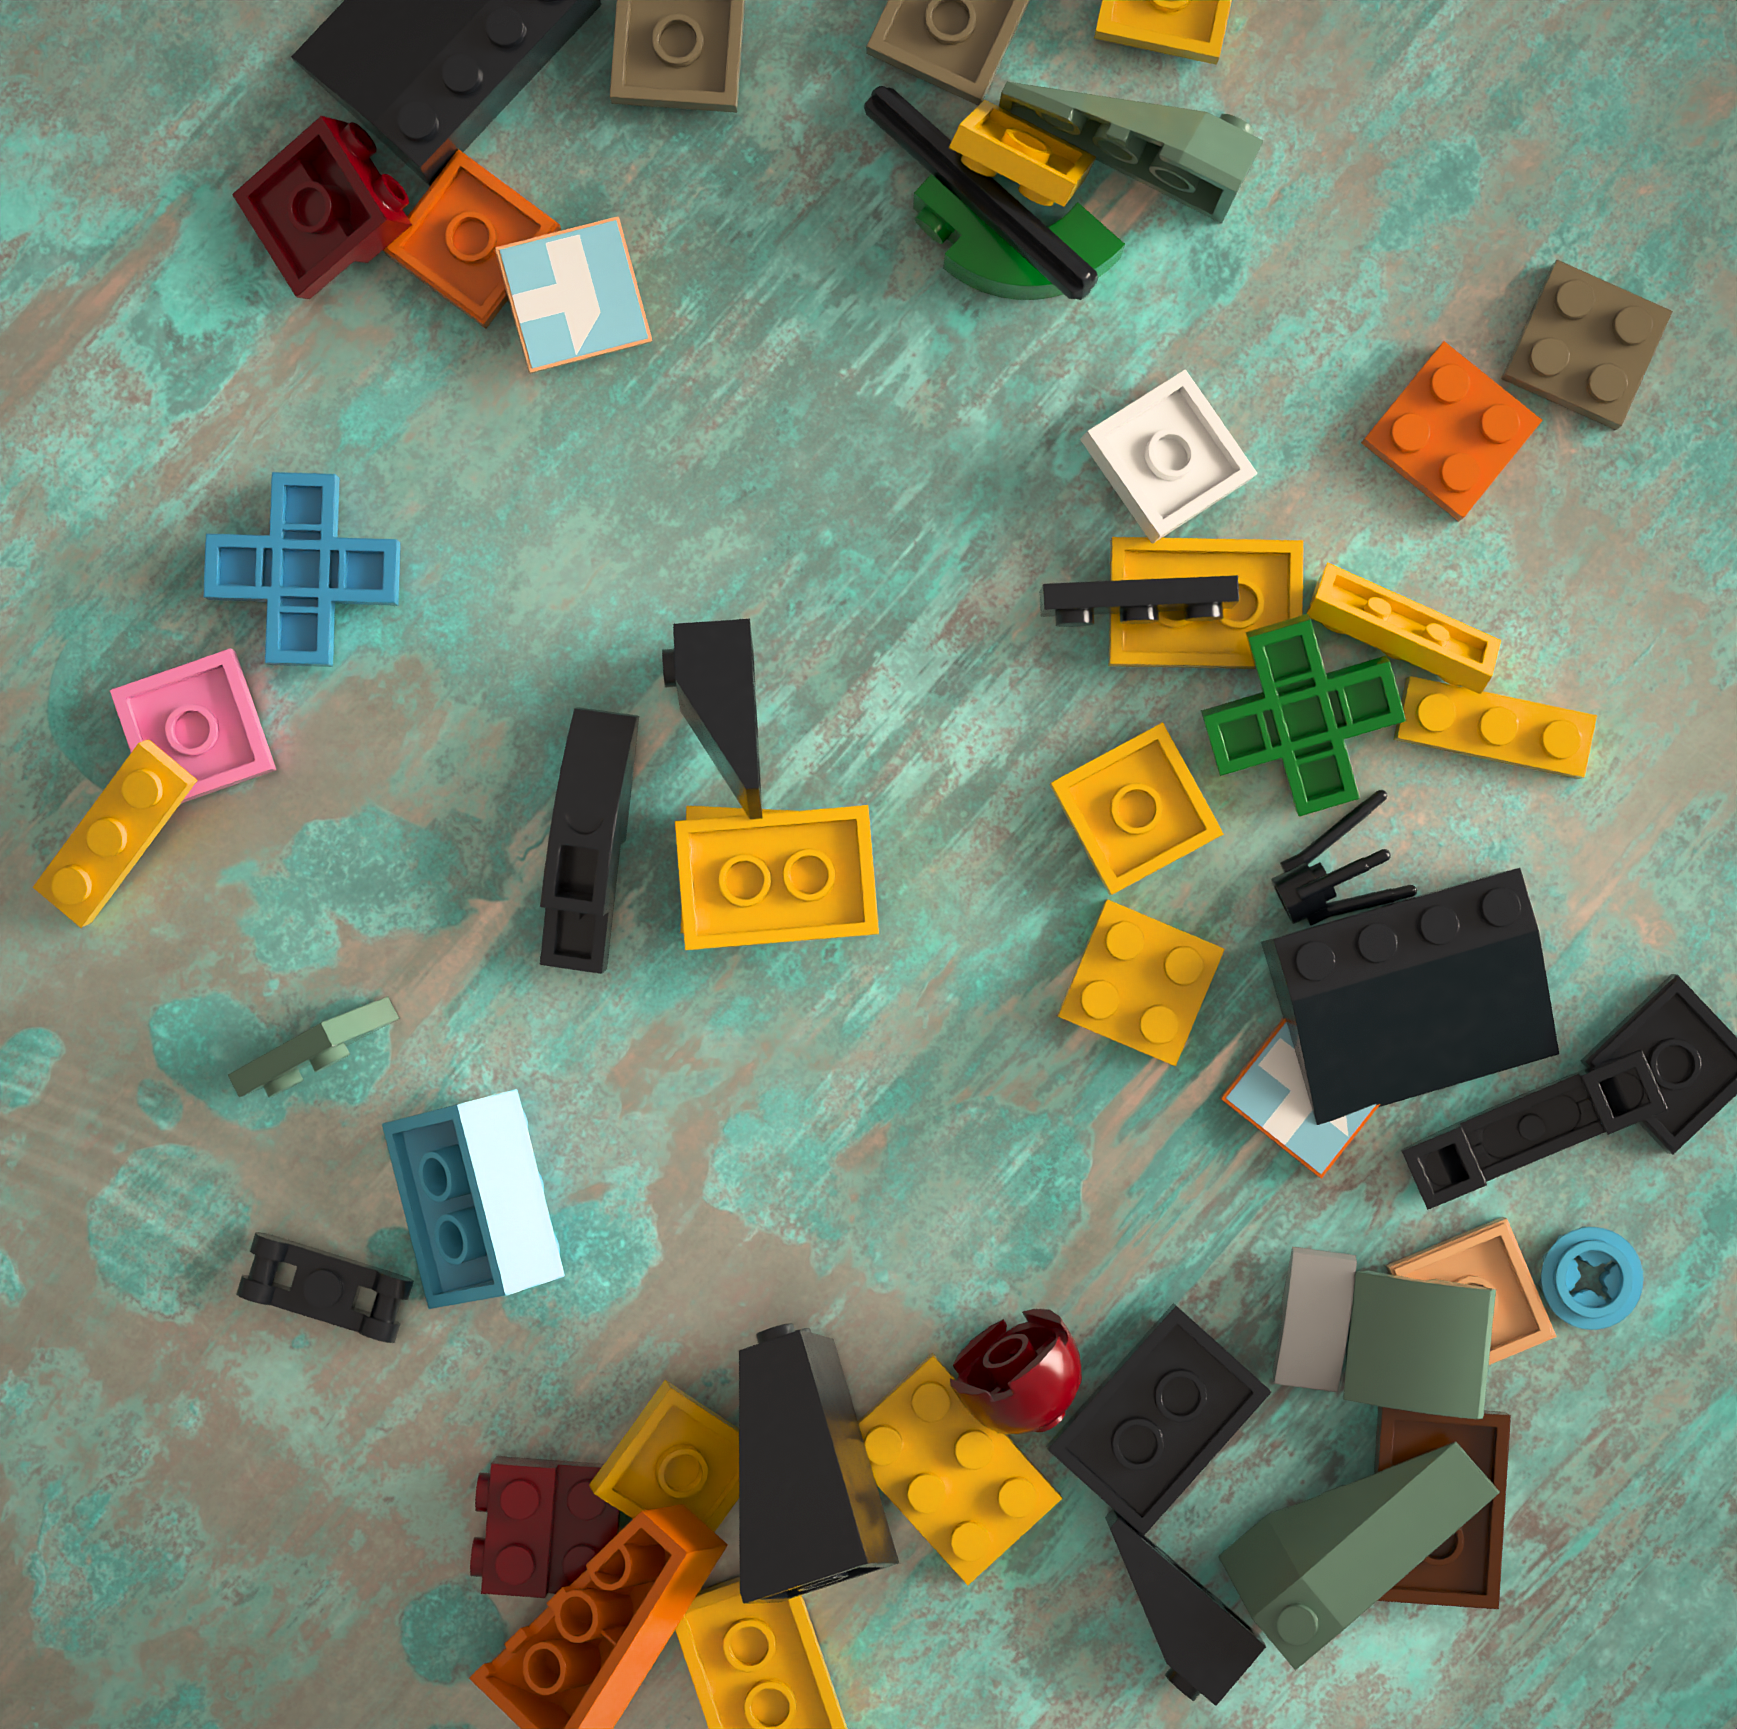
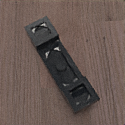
[1401,1049,1668,1210]

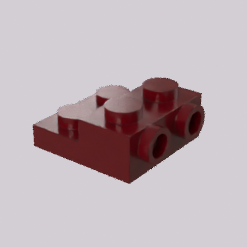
[232,116,412,299]
[470,1456,620,1598]

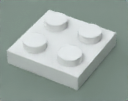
[1080,369,1258,544]

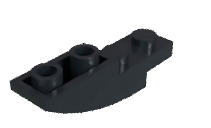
[540,707,639,974]

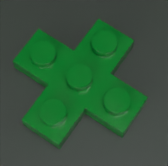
[1201,614,1406,817]

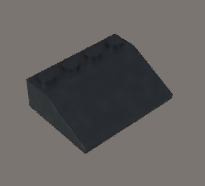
[291,0,602,186]
[1261,868,1559,1125]

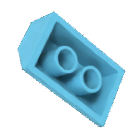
[382,1089,565,1309]

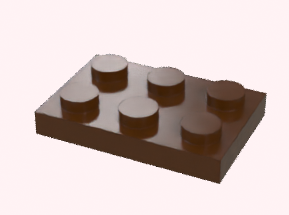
[1374,1406,1511,1609]

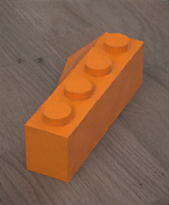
[469,1504,728,1729]

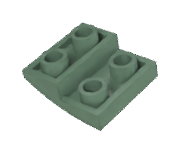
[1343,1270,1496,1419]

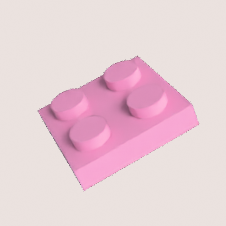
[110,648,276,804]

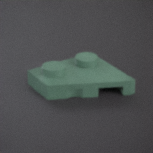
[228,996,399,1098]

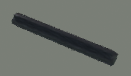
[864,86,1098,300]

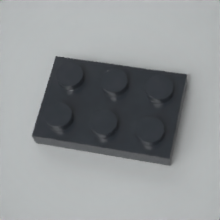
[1046,1303,1272,1536]

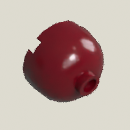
[950,1309,1082,1434]

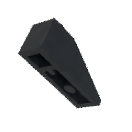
[662,619,763,819]
[1105,1509,1266,1706]

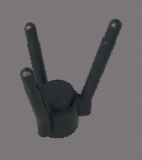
[1271,790,1417,926]

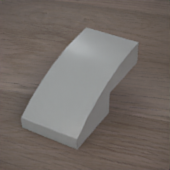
[1272,1246,1357,1392]

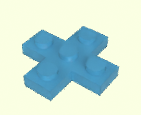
[203,472,401,667]

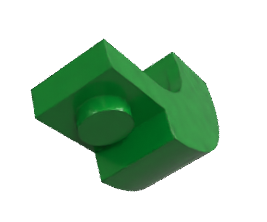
[913,174,1125,300]

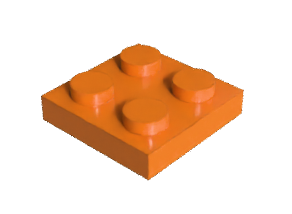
[1361,341,1543,522]

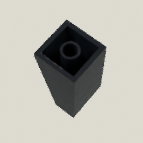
[739,1323,899,1604]

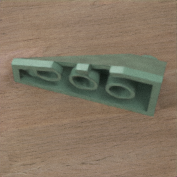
[999,81,1263,224]
[1218,1441,1499,1671]

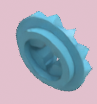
[1538,1226,1644,1330]

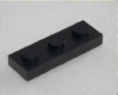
[1039,575,1239,627]

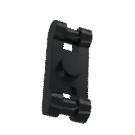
[236,1232,414,1343]

